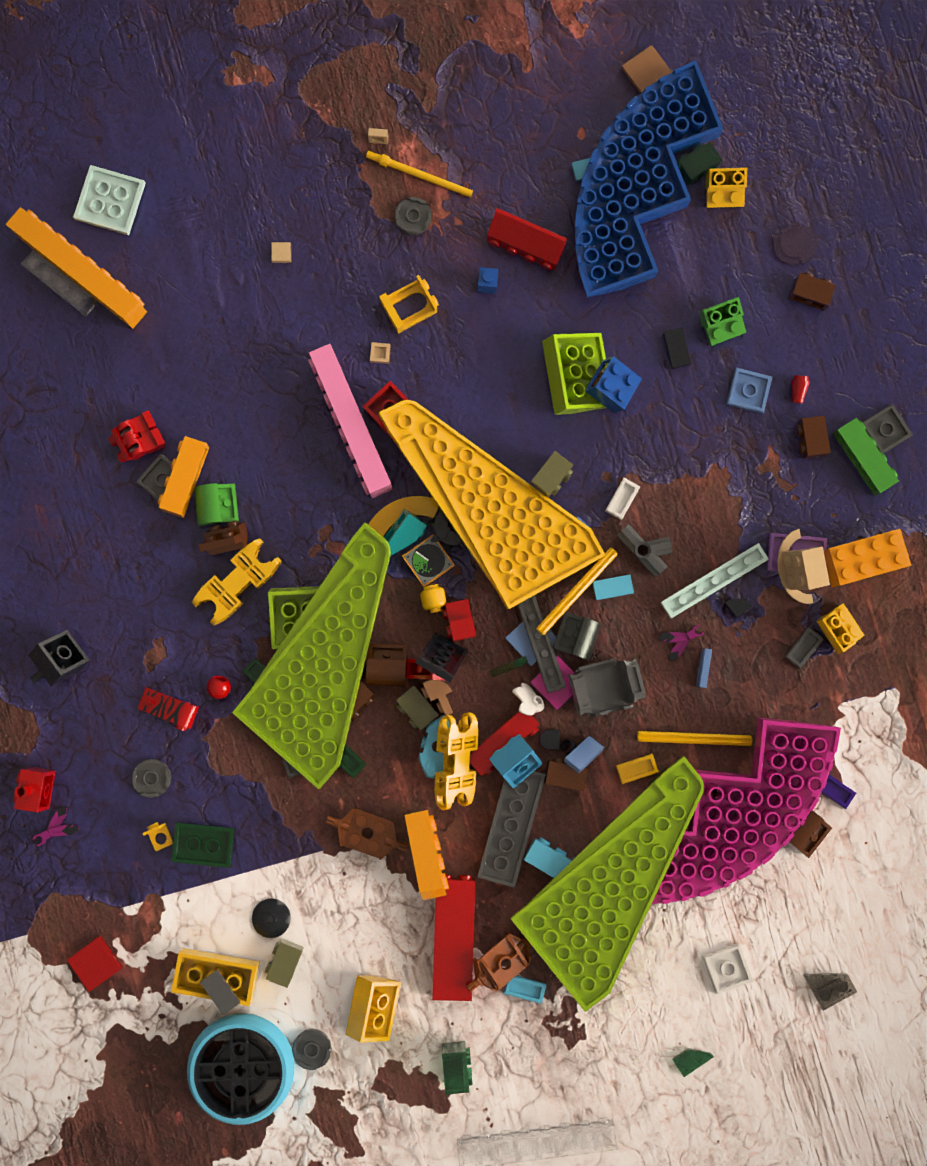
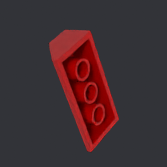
[487,208,567,271]

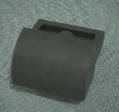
[553,612,601,661]

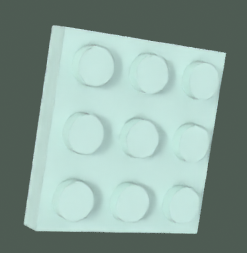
[73,165,146,236]

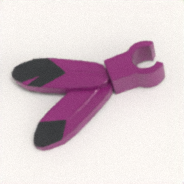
[658,625,704,661]
[33,806,79,846]

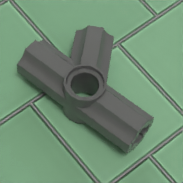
[616,524,672,578]

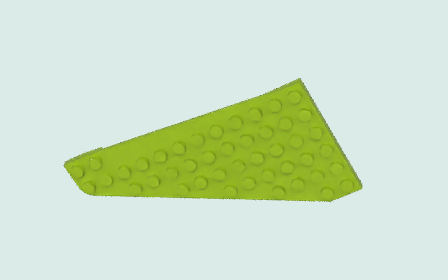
[232,523,391,789]
[511,756,704,1012]

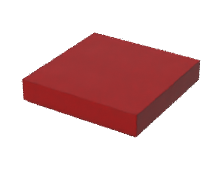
[67,936,123,992]

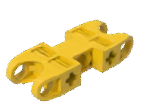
[192,538,282,626]
[434,712,478,810]

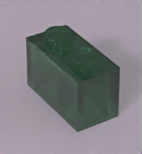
[677,141,722,186]

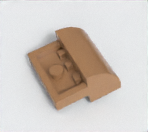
[421,680,453,715]

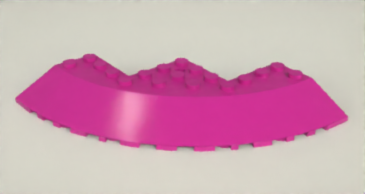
[651,717,841,905]

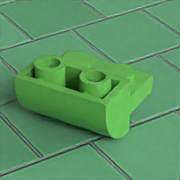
[700,297,747,346]
[194,483,239,526]

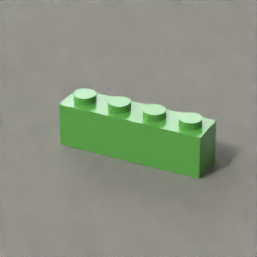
[832,418,899,496]

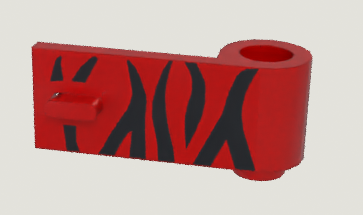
[137,687,199,731]

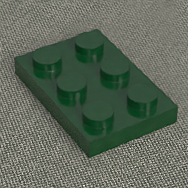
[171,822,235,868]

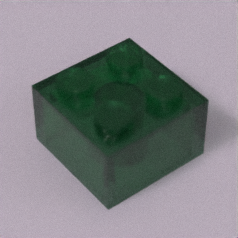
[442,1041,473,1095]

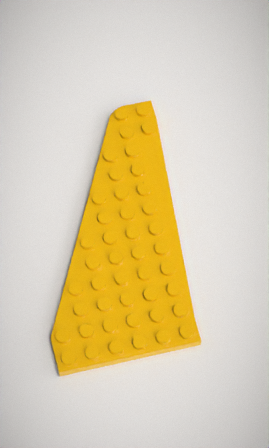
[378,400,606,610]

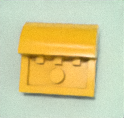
[705,168,747,208]
[816,603,865,654]

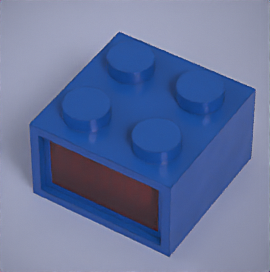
[585,356,642,413]

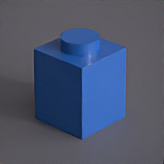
[478,267,498,294]

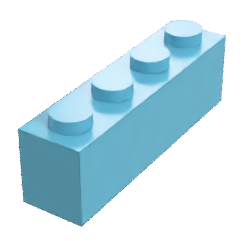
[523,837,575,878]

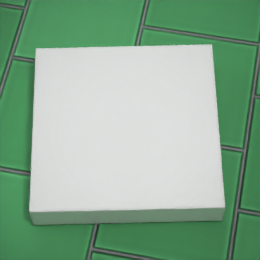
[702,943,753,995]

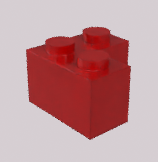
[443,599,476,642]

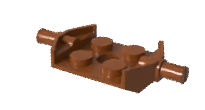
[325,808,409,860]
[466,931,531,993]

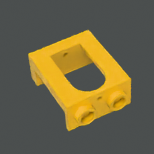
[379,275,439,334]

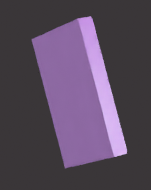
[766,533,828,572]

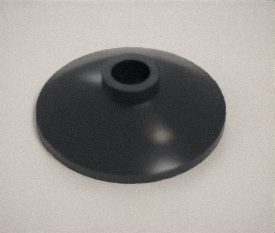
[252,898,291,938]

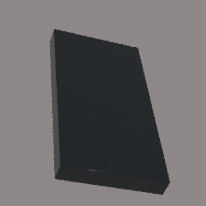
[415,632,468,683]

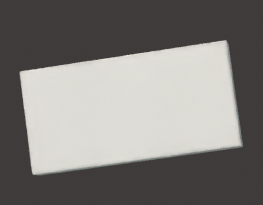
[605,478,640,520]

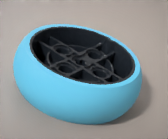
[187,1013,294,1125]

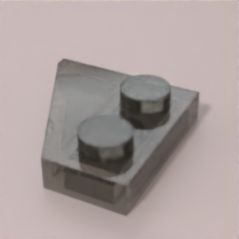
[803,973,857,1011]

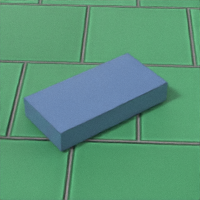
[696,648,712,688]
[564,736,604,773]

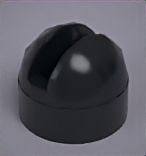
[560,739,577,755]

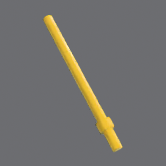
[366,150,473,198]

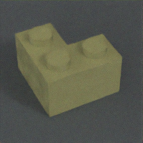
[530,451,573,498]

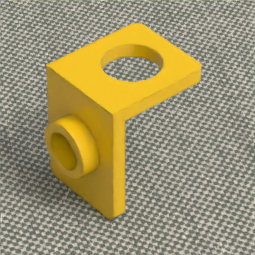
[142,822,173,851]

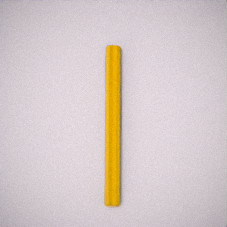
[536,548,618,635]
[637,731,752,746]

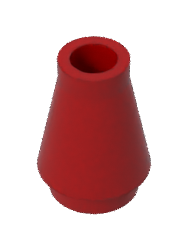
[791,375,810,403]

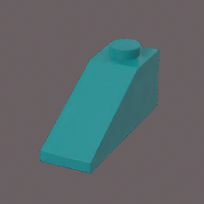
[384,509,427,556]

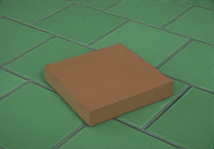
[621,45,672,93]

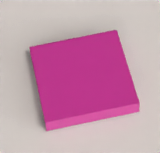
[530,656,574,710]

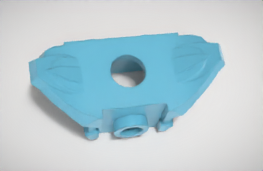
[418,715,449,779]

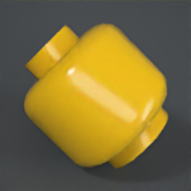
[420,584,447,613]

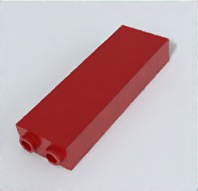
[432,874,475,1001]

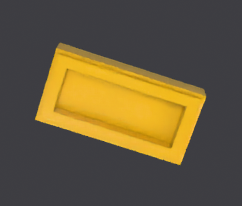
[615,754,659,784]

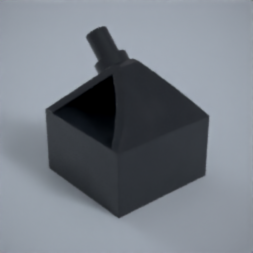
[28,630,90,686]

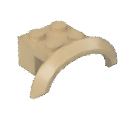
[777,529,830,604]

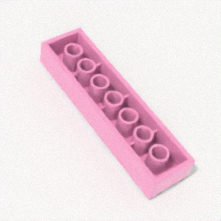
[308,344,393,499]

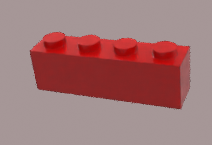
[470,711,540,776]

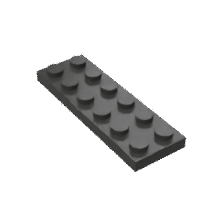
[477,771,546,888]

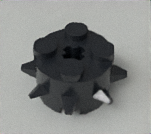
[427,506,468,553]

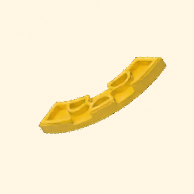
[368,496,439,538]

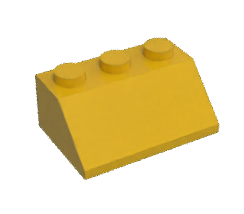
[345,975,401,1042]

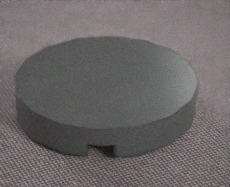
[395,197,432,235]
[131,759,172,798]
[292,1029,332,1070]

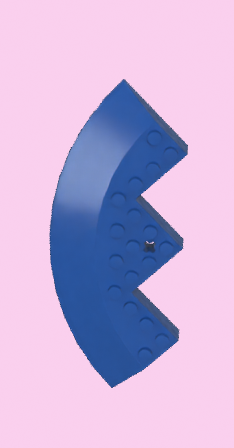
[575,60,723,298]

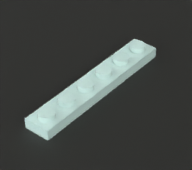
[660,543,769,619]

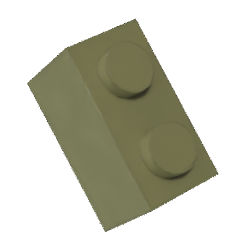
[396,686,439,730]
[265,939,304,988]

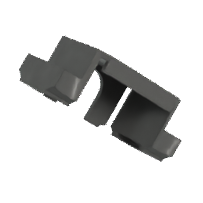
[568,658,646,718]

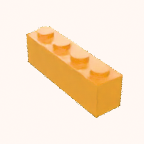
[158,436,209,518]

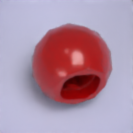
[206,676,231,699]

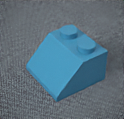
[489,734,543,788]

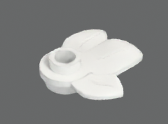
[512,683,544,715]

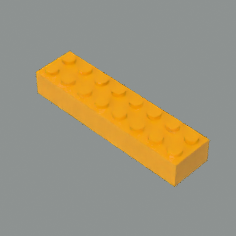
[6,207,147,329]

